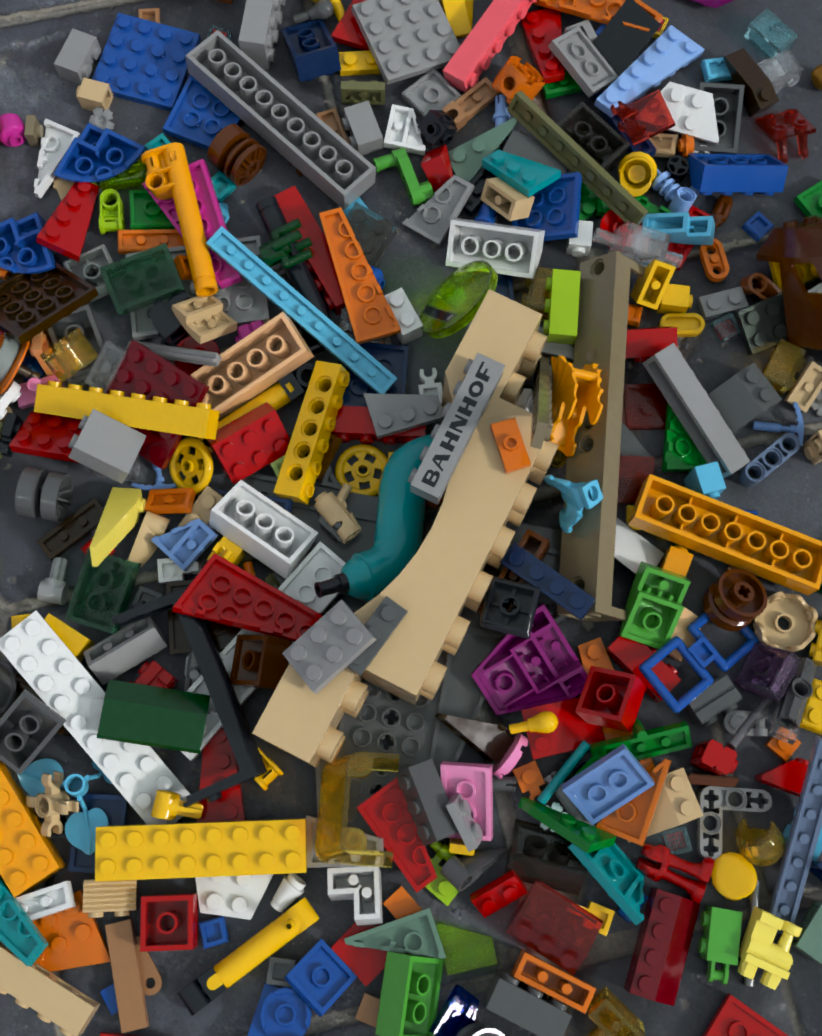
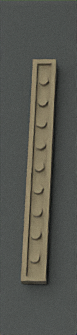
[530,355,553,449]

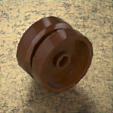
[703,569,768,631]

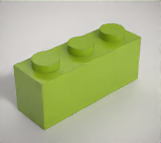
[542,269,581,345]

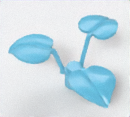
[17,758,112,855]

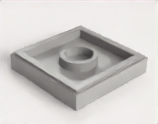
[401,69,462,118]

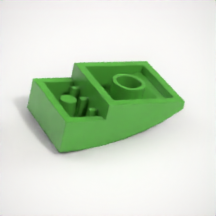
[620,561,691,649]

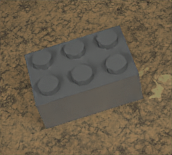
[482,970,572,1036]

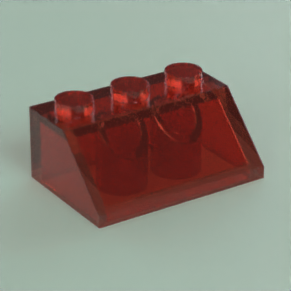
[506,879,603,975]

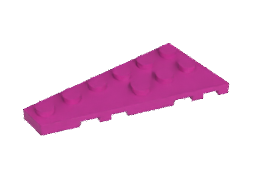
[141,159,243,289]

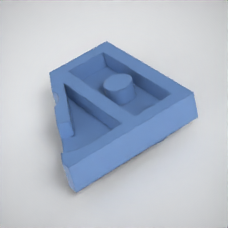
[151,518,218,571]

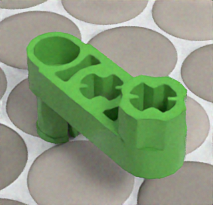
[373,147,434,207]

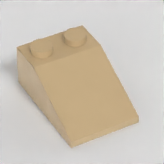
[627,767,704,843]

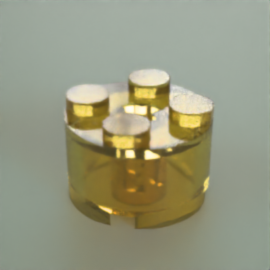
[39,328,99,382]

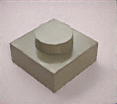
[24,115,44,147]

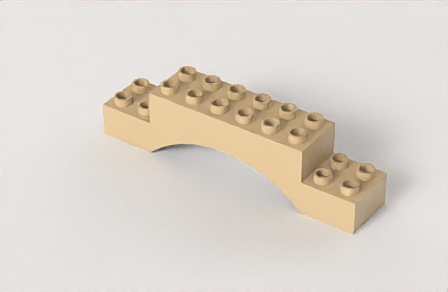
[252,289,559,768]

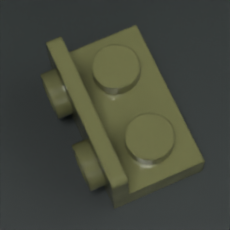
[341,80,385,105]

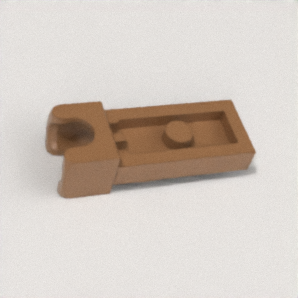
[442,77,500,132]

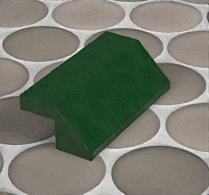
[97,679,210,754]

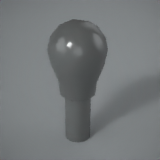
[293,0,334,24]

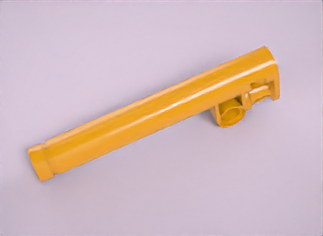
[141,142,219,297]

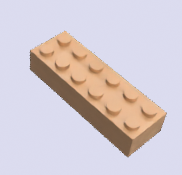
[191,312,314,421]

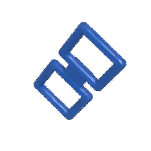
[639,612,759,713]

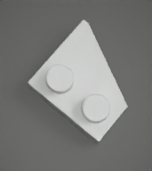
[383,104,426,156]

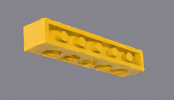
[273,360,350,505]

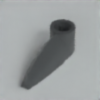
[440,848,508,892]

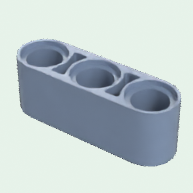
[739,433,800,488]

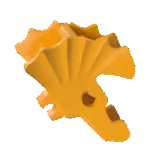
[549,355,604,457]

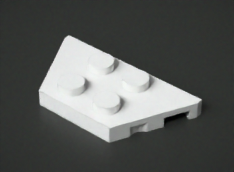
[636,82,719,145]

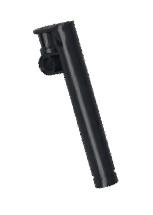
[255,196,333,355]

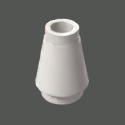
[270,873,306,913]

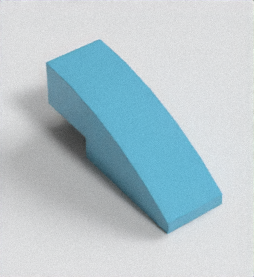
[641,212,715,245]

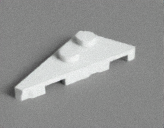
[34,119,81,199]

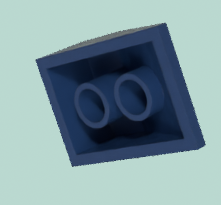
[280,19,341,82]

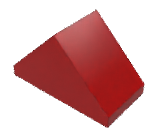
[421,145,453,192]

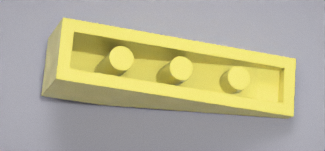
[90,487,146,567]

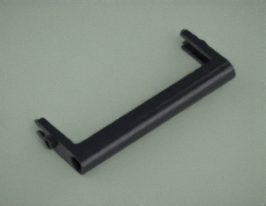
[111,587,267,808]

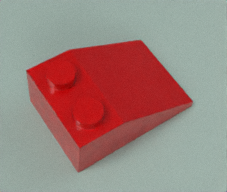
[521,697,605,760]

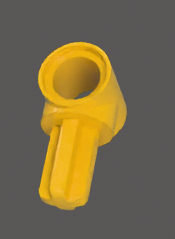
[151,790,203,820]

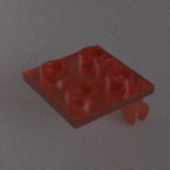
[610,90,676,146]
[755,109,816,163]

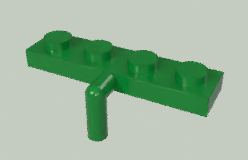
[589,719,692,760]

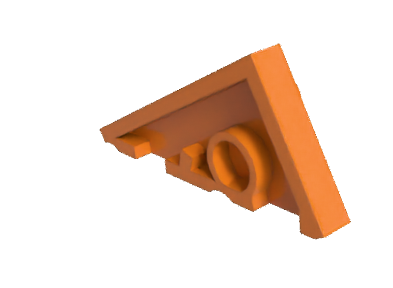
[596,758,672,846]

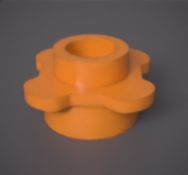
[677,134,695,157]

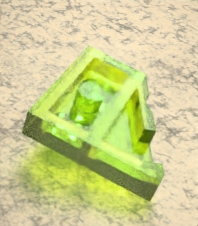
[100,150,147,191]
[437,923,498,975]

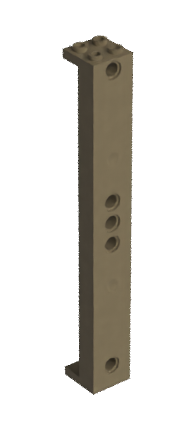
[557,251,645,623]

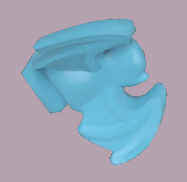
[543,475,603,533]

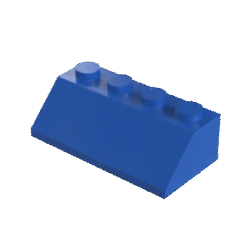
[687,153,788,196]

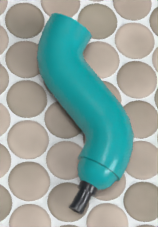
[314,434,433,601]

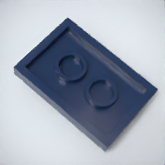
[68,793,129,873]

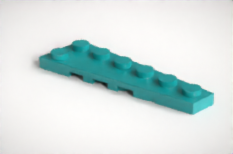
[0,877,49,966]

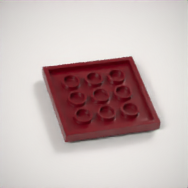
[104,340,209,469]

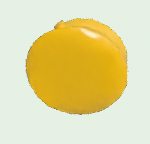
[618,151,657,197]
[711,852,757,901]

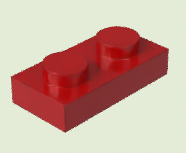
[470,870,528,918]

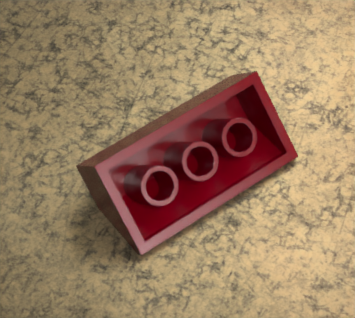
[624,887,700,1006]

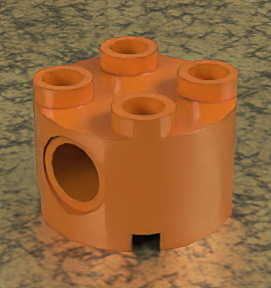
[492,56,545,105]

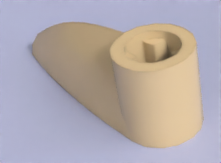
[122,511,170,576]

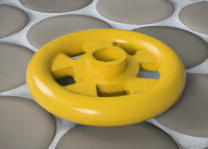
[169,437,213,494]
[335,444,388,496]

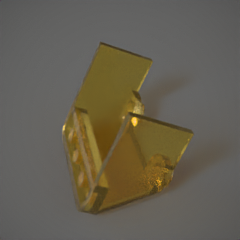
[315,751,399,868]

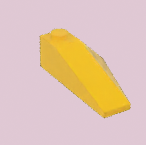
[439,0,473,38]

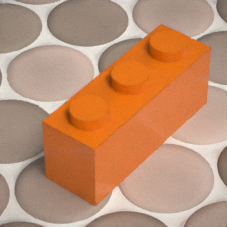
[511,949,596,1014]

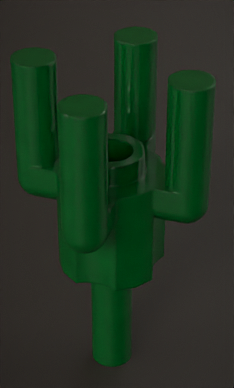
[257,218,313,269]

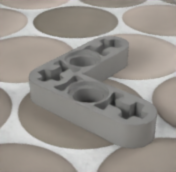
[697,786,772,860]

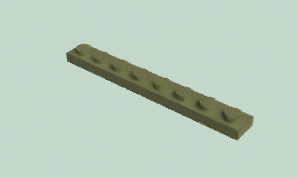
[507,91,649,230]

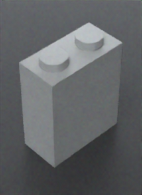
[68,409,146,484]

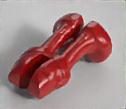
[636,844,715,903]

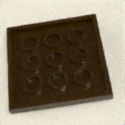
[0,262,99,345]

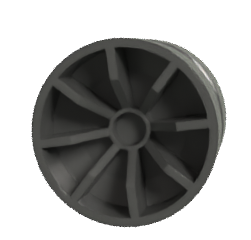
[15,466,73,523]

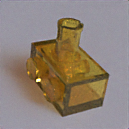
[587,986,645,1036]

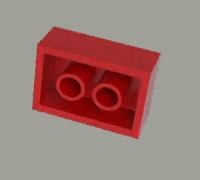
[206,402,290,484]

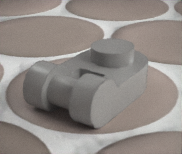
[721,710,768,737]

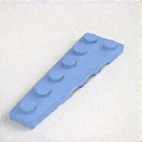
[594,25,705,117]

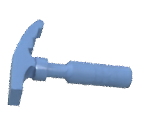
[752,402,804,446]
[131,463,177,492]

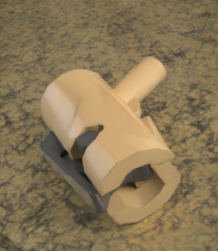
[314,483,362,544]

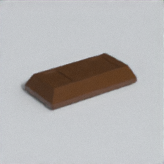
[686,774,739,787]

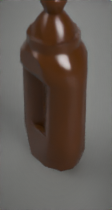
[711,195,733,231]

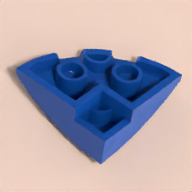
[54,123,146,183]
[0,212,55,274]

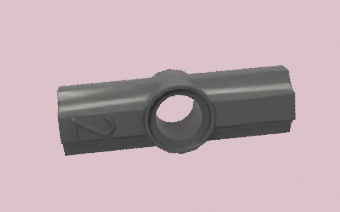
[776,657,817,730]

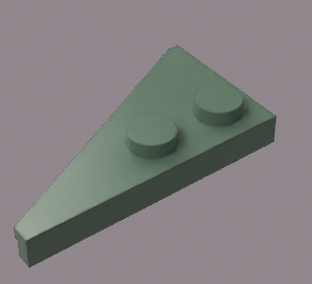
[448,117,518,182]
[344,907,446,959]

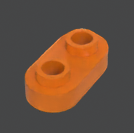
[699,238,730,282]

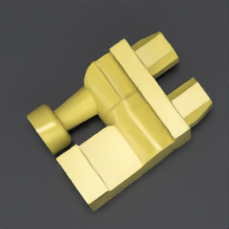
[737,906,803,990]

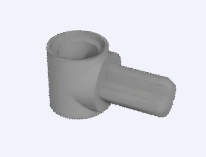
[37,557,69,605]

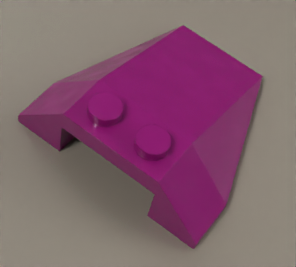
[471,603,588,715]

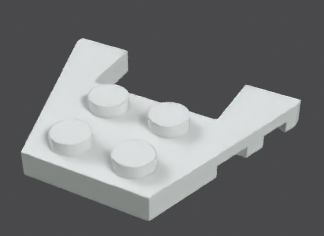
[195,874,274,920]

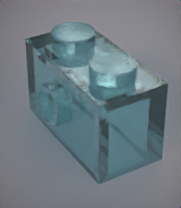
[744,8,798,64]

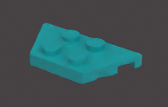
[568,842,644,926]

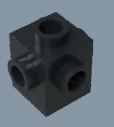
[417,110,457,146]

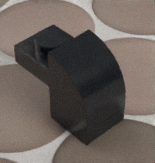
[151,290,190,346]

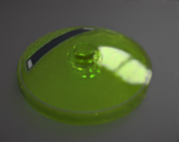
[419,260,498,338]

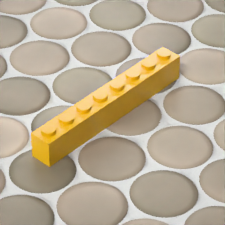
[34,381,220,440]

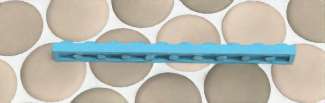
[206,226,398,394]

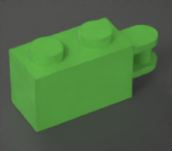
[698,905,743,985]

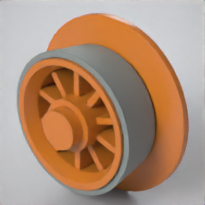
[0,333,40,395]

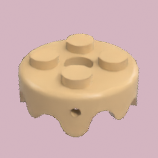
[753,592,818,654]

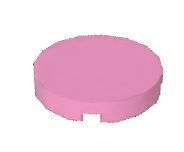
[492,733,528,779]

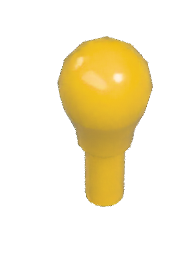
[509,711,558,734]

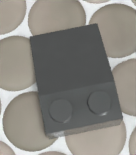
[694,82,745,154]
[47,302,113,384]
[708,362,782,434]
[0,689,66,775]

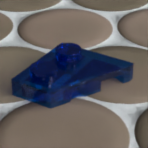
[429,984,479,1036]

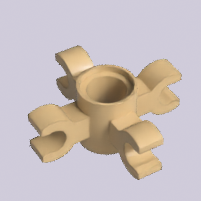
[26,771,79,837]

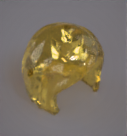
[735,819,786,867]

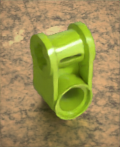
[99,189,126,235]

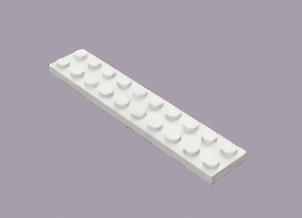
[181,541,345,761]
[0,610,190,824]

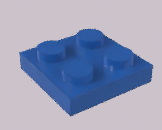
[284,938,357,1017]

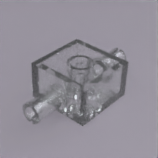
[593,222,683,268]

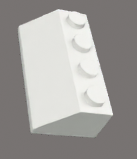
[445,218,545,279]
[209,480,318,579]

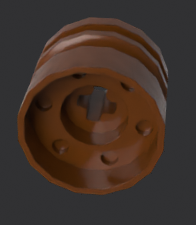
[207,124,267,186]

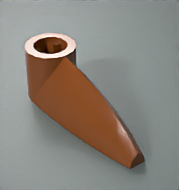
[740,273,783,300]

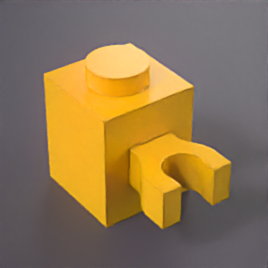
[206,536,246,566]

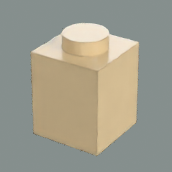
[76,78,114,111]

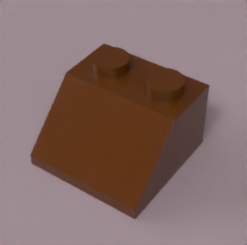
[230,635,291,690]

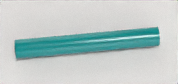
[537,740,591,805]

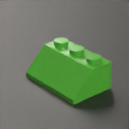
[375,951,444,1036]

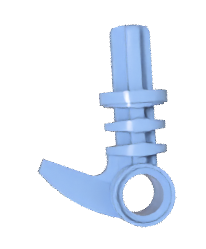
[651,169,699,213]

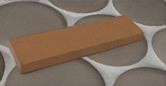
[105,919,150,1033]

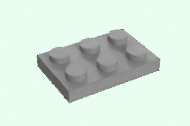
[548,26,619,98]
[282,599,377,694]

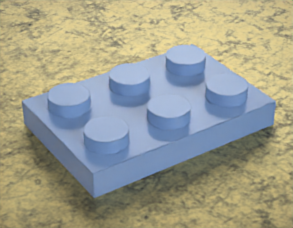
[561,743,655,825]

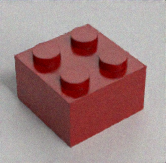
[575,666,646,733]
[140,893,198,952]

